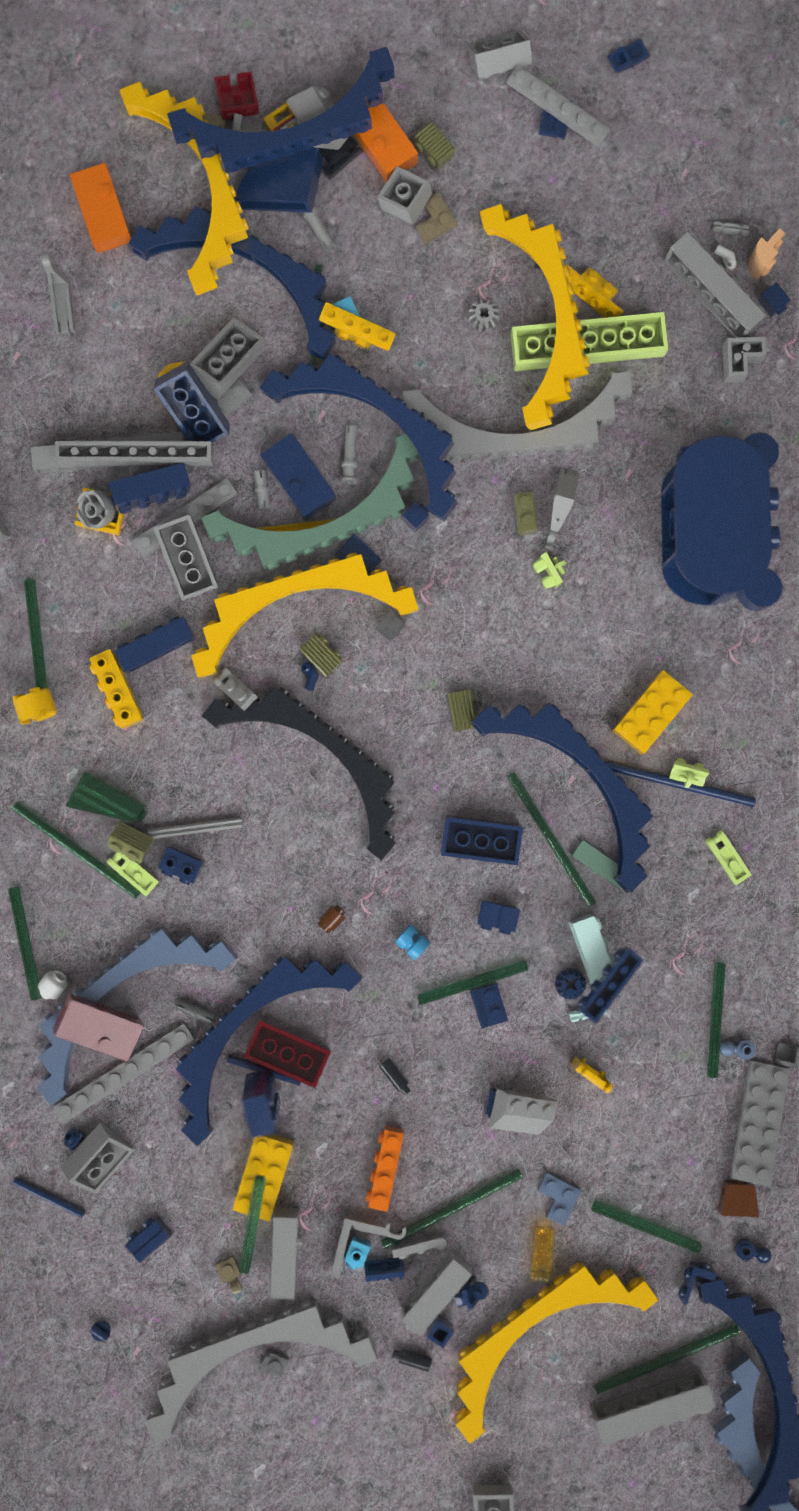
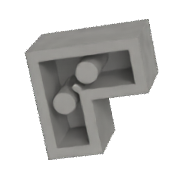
[722,337,766,382]

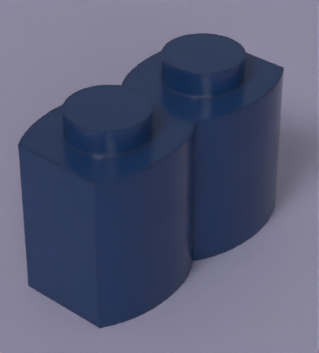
[477,900,520,935]

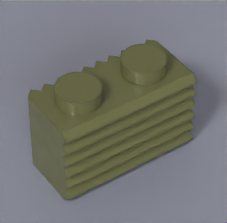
[413,121,455,170]
[513,492,538,536]
[299,634,343,678]
[447,689,479,732]
[107,821,154,864]

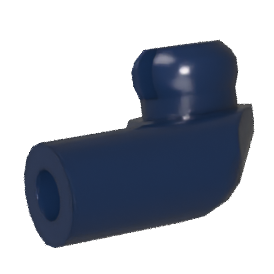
[301,663,319,691]

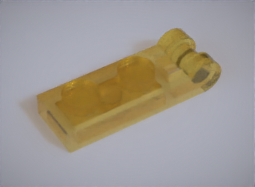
[530,1226,555,1283]

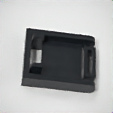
[314,135,363,181]

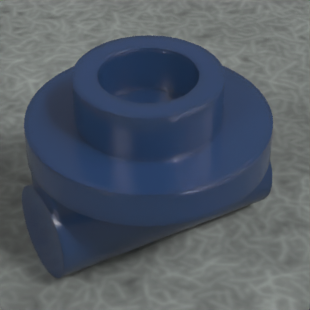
[64,1128,86,1151]
[89,1321,111,1342]

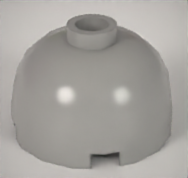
[76,490,115,529]

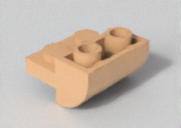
[748,229,785,280]

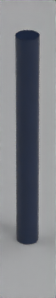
[227,1055,301,1086]
[12,1177,85,1218]

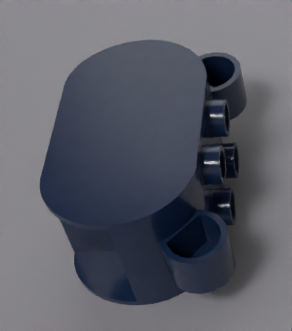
[661,432,783,611]

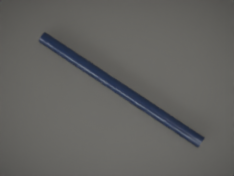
[606,761,756,807]

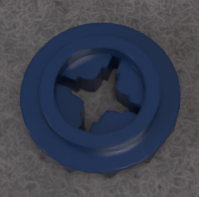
[555,968,586,999]

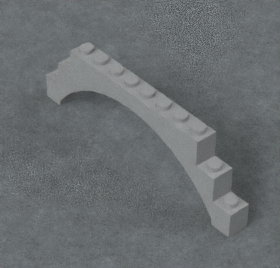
[402,371,632,462]
[146,1300,377,1443]

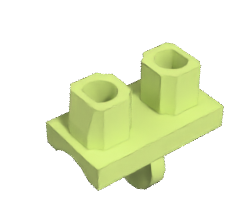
[533,552,567,589]
[669,758,709,788]

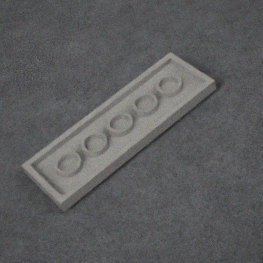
[730,1061,790,1187]

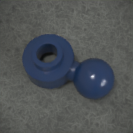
[735,1239,772,1263]

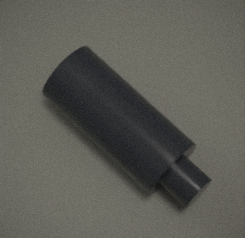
[379,1058,411,1095]
[392,1348,432,1372]

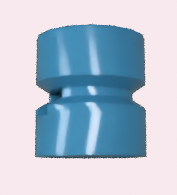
[395,924,431,961]

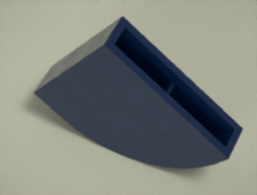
[235,147,323,213]

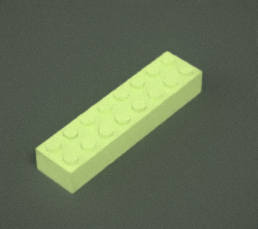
[510,312,668,371]

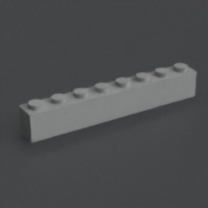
[30,430,186,474]
[55,441,214,466]

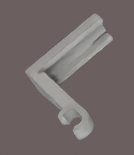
[41,252,75,334]
[545,468,580,550]
[331,1214,407,1276]

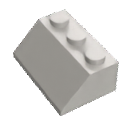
[467,29,533,79]
[286,86,348,150]
[488,1089,558,1135]
[61,1123,134,1194]

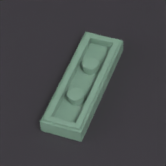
[571,840,620,889]

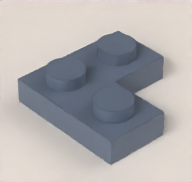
[538,1172,582,1226]

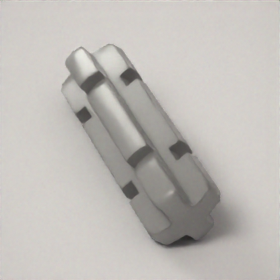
[712,220,750,236]

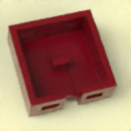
[214,71,259,120]

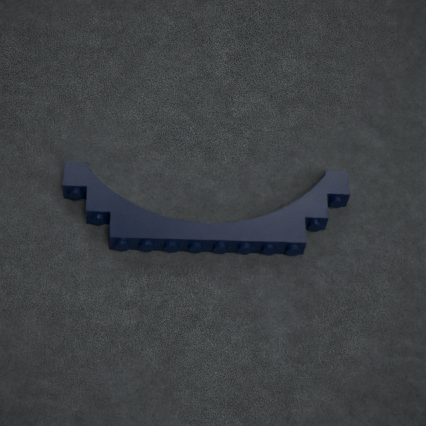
[167,47,395,173]
[128,206,336,361]
[260,354,458,522]
[470,703,654,893]
[176,956,363,1147]
[696,1276,799,1511]

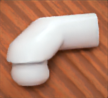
[714,245,736,270]

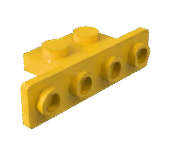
[565,264,624,318]
[319,302,395,351]

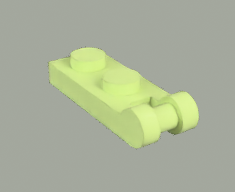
[705,830,752,885]
[106,853,160,896]

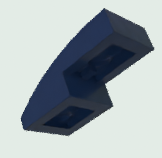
[607,38,650,74]

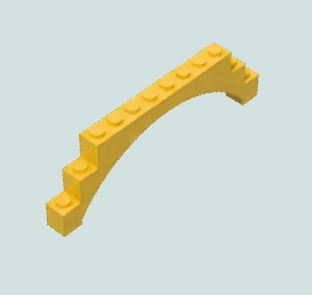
[119,82,249,296]
[480,204,590,430]
[191,553,419,678]
[455,1261,659,1444]

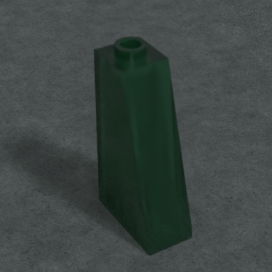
[65,772,148,823]

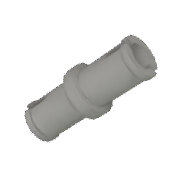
[254,470,271,510]

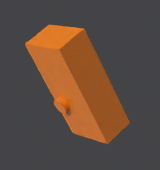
[353,103,418,183]
[69,163,132,254]

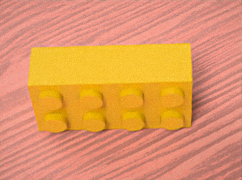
[611,670,693,755]
[232,1134,295,1222]

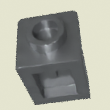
[257,1348,289,1379]

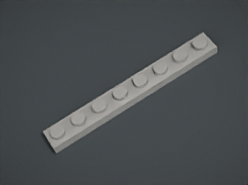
[53,1023,195,1124]

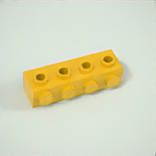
[89,649,145,729]

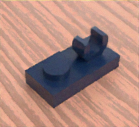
[364,1257,405,1282]

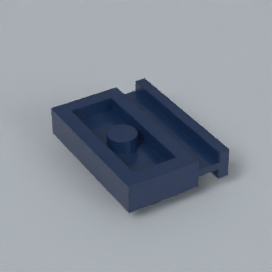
[538,100,573,140]
[335,534,382,575]
[470,983,508,1029]

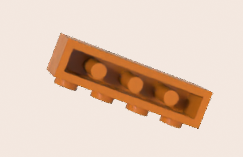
[365,1125,404,1212]

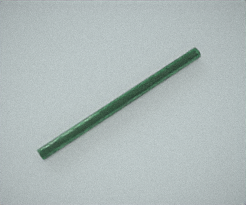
[507,772,597,907]
[12,802,141,899]
[381,1169,523,1250]
[594,1324,741,1395]

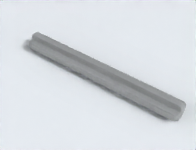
[148,817,243,839]

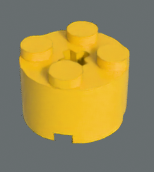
[12,687,58,725]

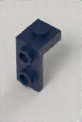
[678,1261,717,1305]

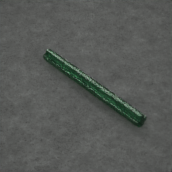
[24,579,47,689]
[8,887,42,1001]
[417,960,528,1005]
[707,962,726,1078]
[239,1174,266,1274]
[591,1201,702,1253]

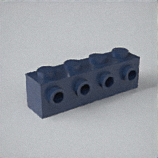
[114,616,196,674]
[578,946,644,1024]

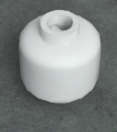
[38,970,68,1000]

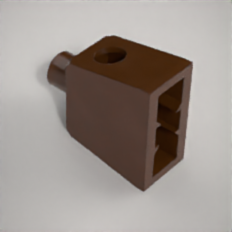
[718,1179,759,1217]

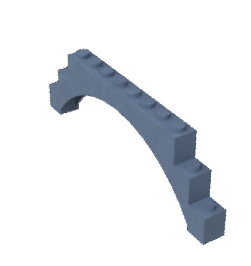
[37,928,237,1106]
[713,1352,799,1511]

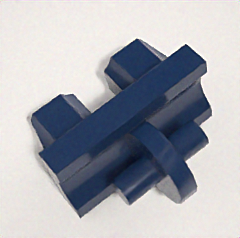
[454,1276,489,1310]

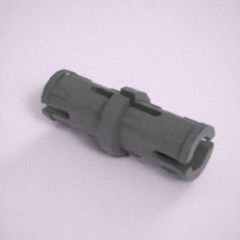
[176,998,216,1024]

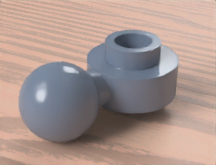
[719,1039,756,1060]

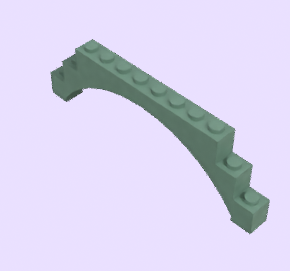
[201,434,420,570]

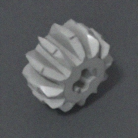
[468,299,500,332]

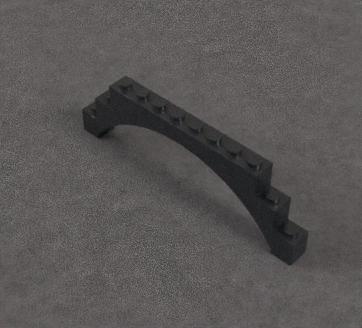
[201,686,396,861]

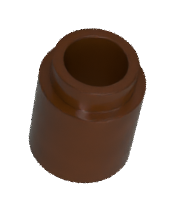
[317,905,346,934]

